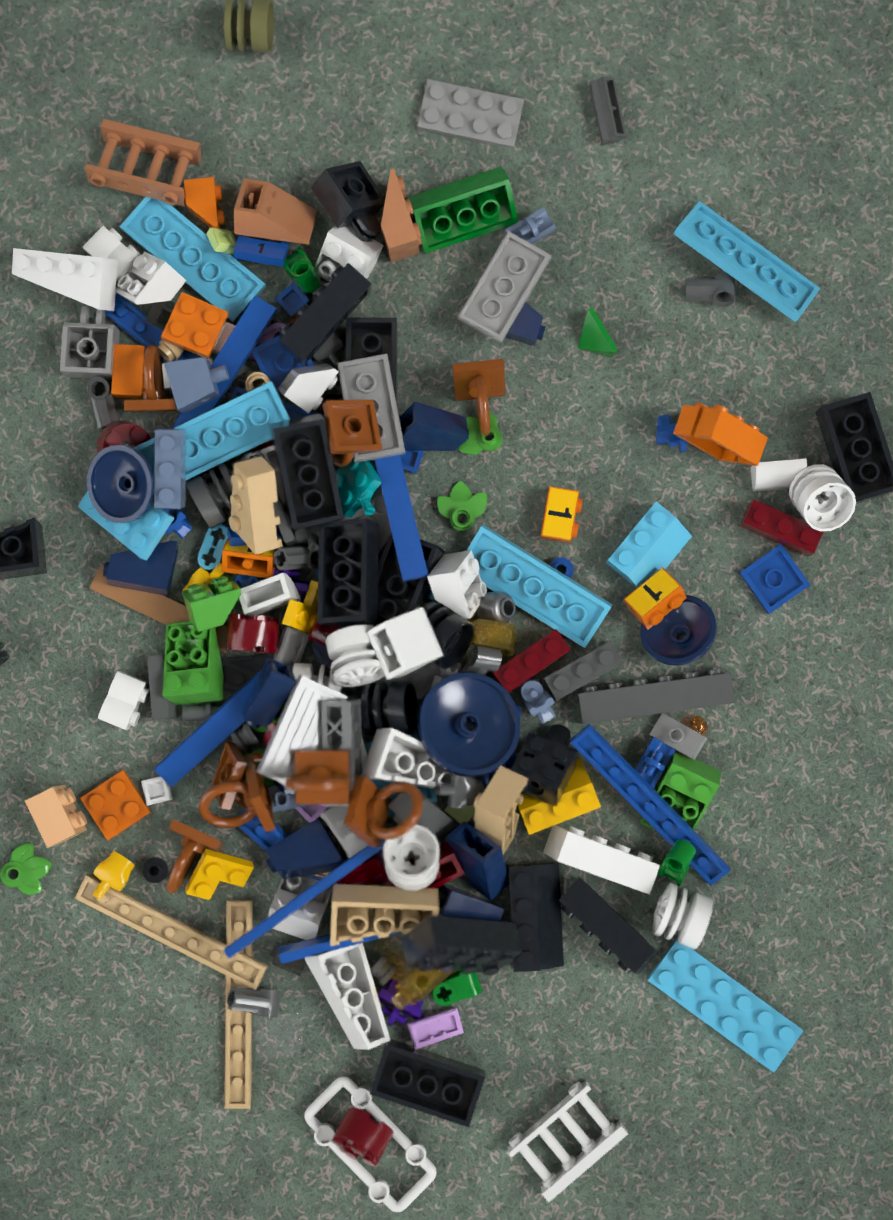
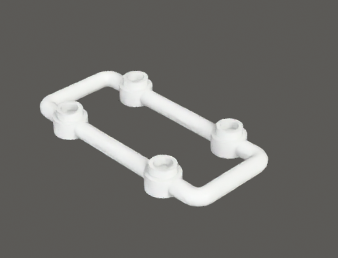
[304,1076,437,1212]

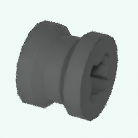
[230,723,261,754]
[370,954,399,987]

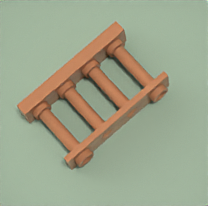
[85,119,202,206]

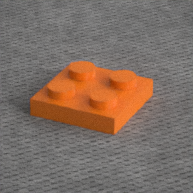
[161,292,229,359]
[80,770,151,841]

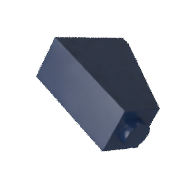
[505,302,546,346]
[399,402,469,451]
[103,541,179,596]
[242,657,296,728]
[265,818,345,879]
[446,821,509,901]
[436,884,504,922]

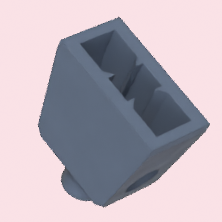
[164,357,230,414]

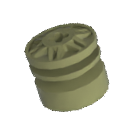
[223,0,274,53]

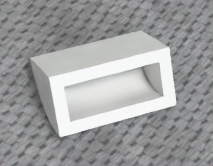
[750,458,807,492]
[239,573,301,616]

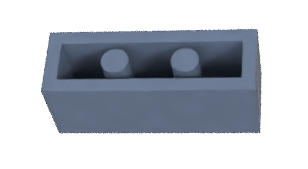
[154,428,186,509]

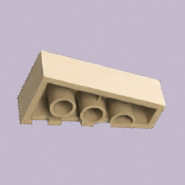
[330,884,439,946]

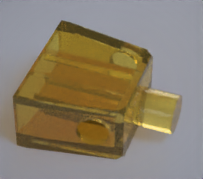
[469,619,518,656]
[391,968,453,1010]

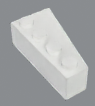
[12,248,118,311]
[361,728,453,789]
[543,825,660,895]
[304,943,390,1050]

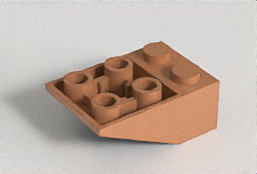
[381,168,422,263]
[234,178,317,245]

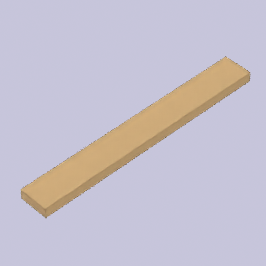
[75,875,268,990]
[225,900,253,1109]

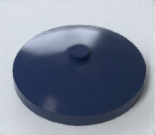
[418,673,520,777]

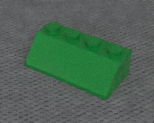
[407,166,519,254]

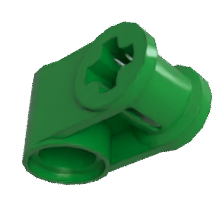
[283,246,321,293]
[657,840,696,887]
[432,971,483,1006]

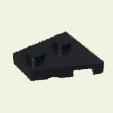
[221,653,275,692]

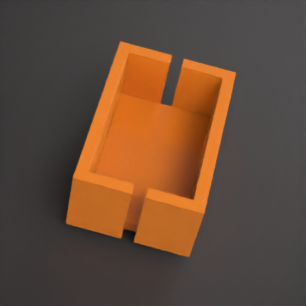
[673,403,768,466]

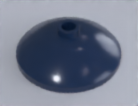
[87,445,154,523]
[640,595,717,665]

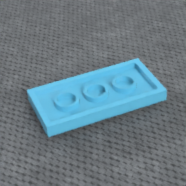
[77,483,174,561]

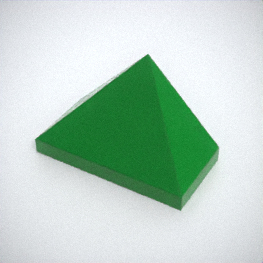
[578,307,618,358]

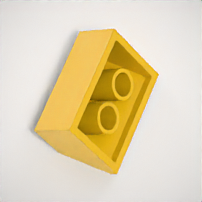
[517,758,601,835]

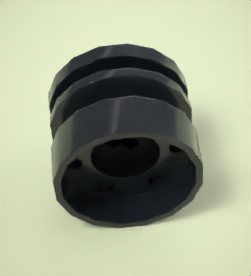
[423,601,475,669]
[361,680,418,736]

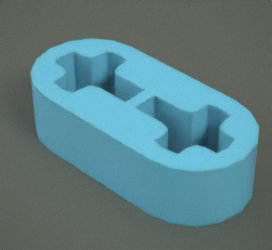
[198,524,228,571]

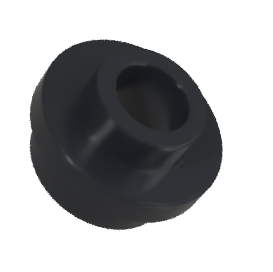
[142,857,168,883]

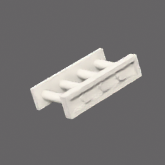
[508,1080,628,1202]

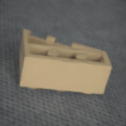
[229,456,282,555]
[473,766,528,855]

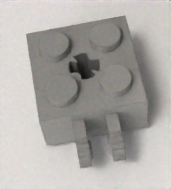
[60,306,120,380]
[320,807,368,858]

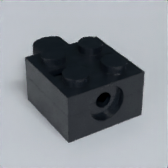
[311,161,385,242]
[511,724,578,807]

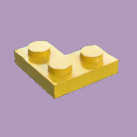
[282,580,318,634]
[185,849,254,900]

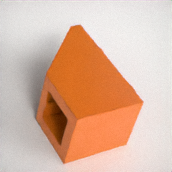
[184,177,225,229]

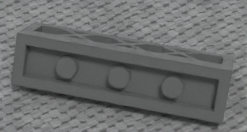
[322,699,362,807]

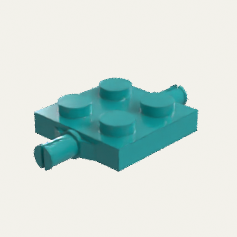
[335,454,382,518]

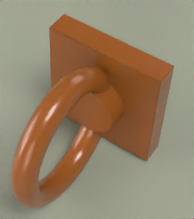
[124,344,179,412]
[452,359,505,436]
[323,399,382,467]
[211,741,282,810]
[285,750,350,804]
[199,759,276,832]
[344,776,423,847]
[166,819,224,894]

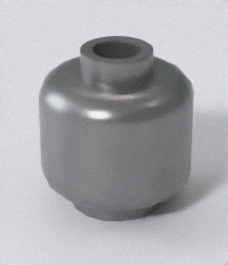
[477,592,516,625]

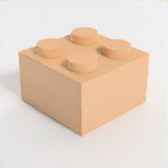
[25,785,87,848]

